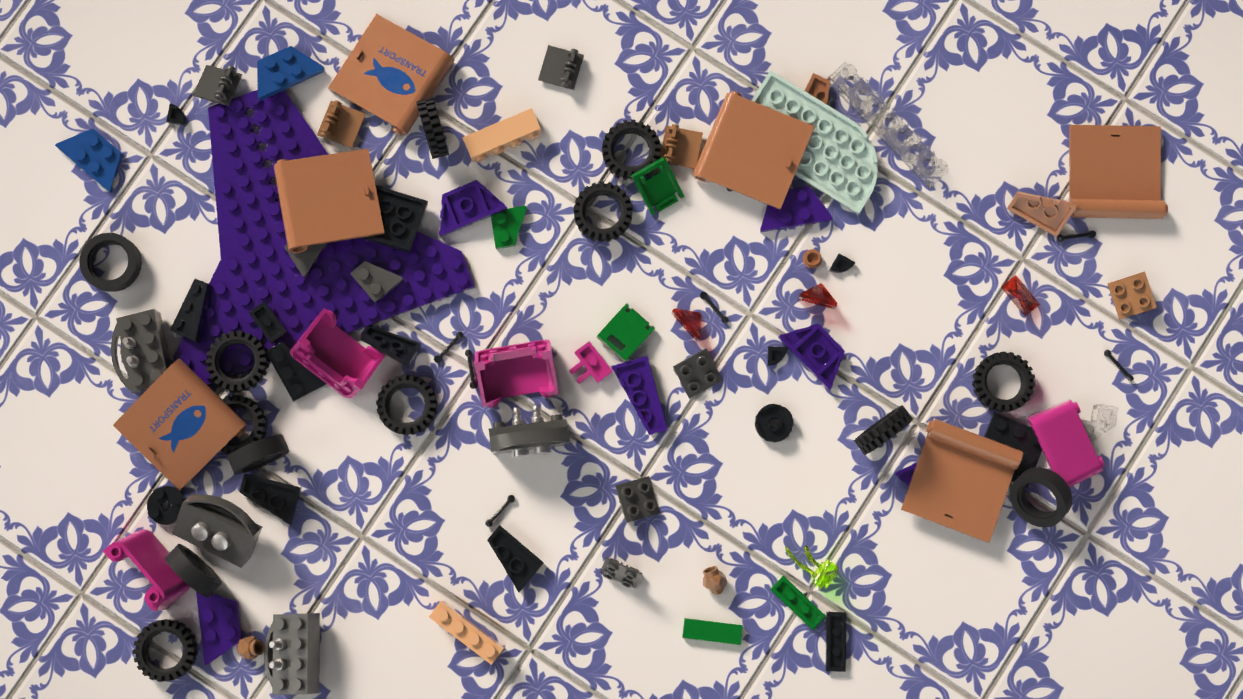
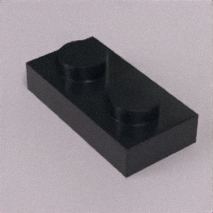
[249,301,288,344]

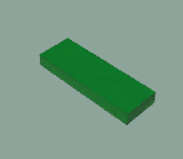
[770,575,826,630]
[682,618,743,645]

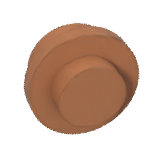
[803,249,822,269]

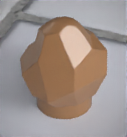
[703,566,727,595]
[237,636,265,660]

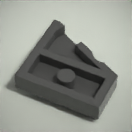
[284,243,328,278]
[350,261,404,304]

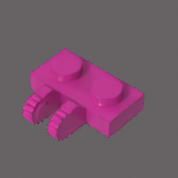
[569,341,613,384]

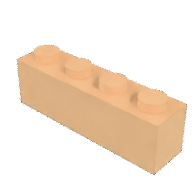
[462,108,542,162]
[429,601,505,665]

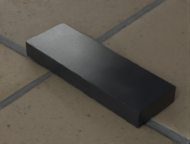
[825,612,846,672]

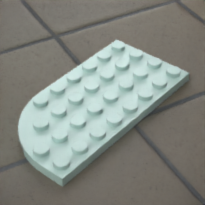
[751,70,878,214]

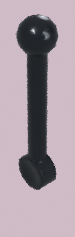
[1057,230,1096,242]
[700,292,729,323]
[434,332,464,363]
[465,350,478,389]
[1104,350,1134,382]
[485,495,515,527]

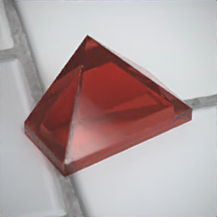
[1001,275,1040,316]
[797,283,837,309]
[671,308,701,342]

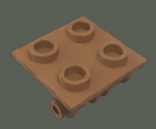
[317,100,366,148]
[660,124,703,169]
[1107,271,1157,320]

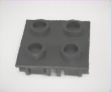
[538,45,584,90]
[193,65,242,106]
[673,348,722,399]
[615,476,660,523]
[600,557,642,588]

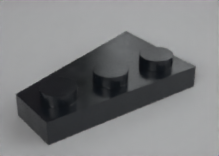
[170,279,212,343]
[360,325,421,367]
[266,342,326,402]
[239,473,302,525]
[487,525,544,593]

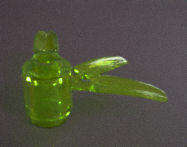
[785,545,839,589]

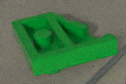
[491,206,527,249]

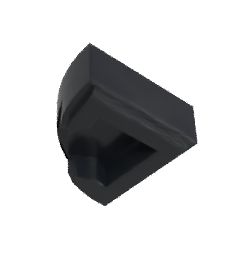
[166,104,187,126]
[829,253,855,273]
[767,346,787,366]

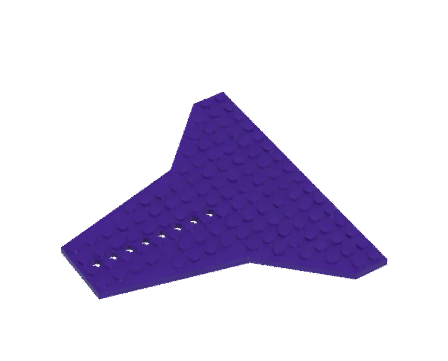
[173,90,475,385]

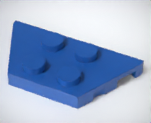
[257,46,325,101]
[55,129,123,193]

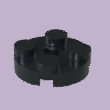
[754,404,794,443]
[147,486,186,525]

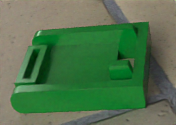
[631,157,685,215]
[596,303,655,362]

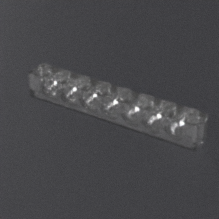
[827,61,949,189]

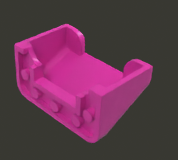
[290,308,386,398]
[474,340,559,408]
[1026,399,1105,488]
[103,529,191,611]

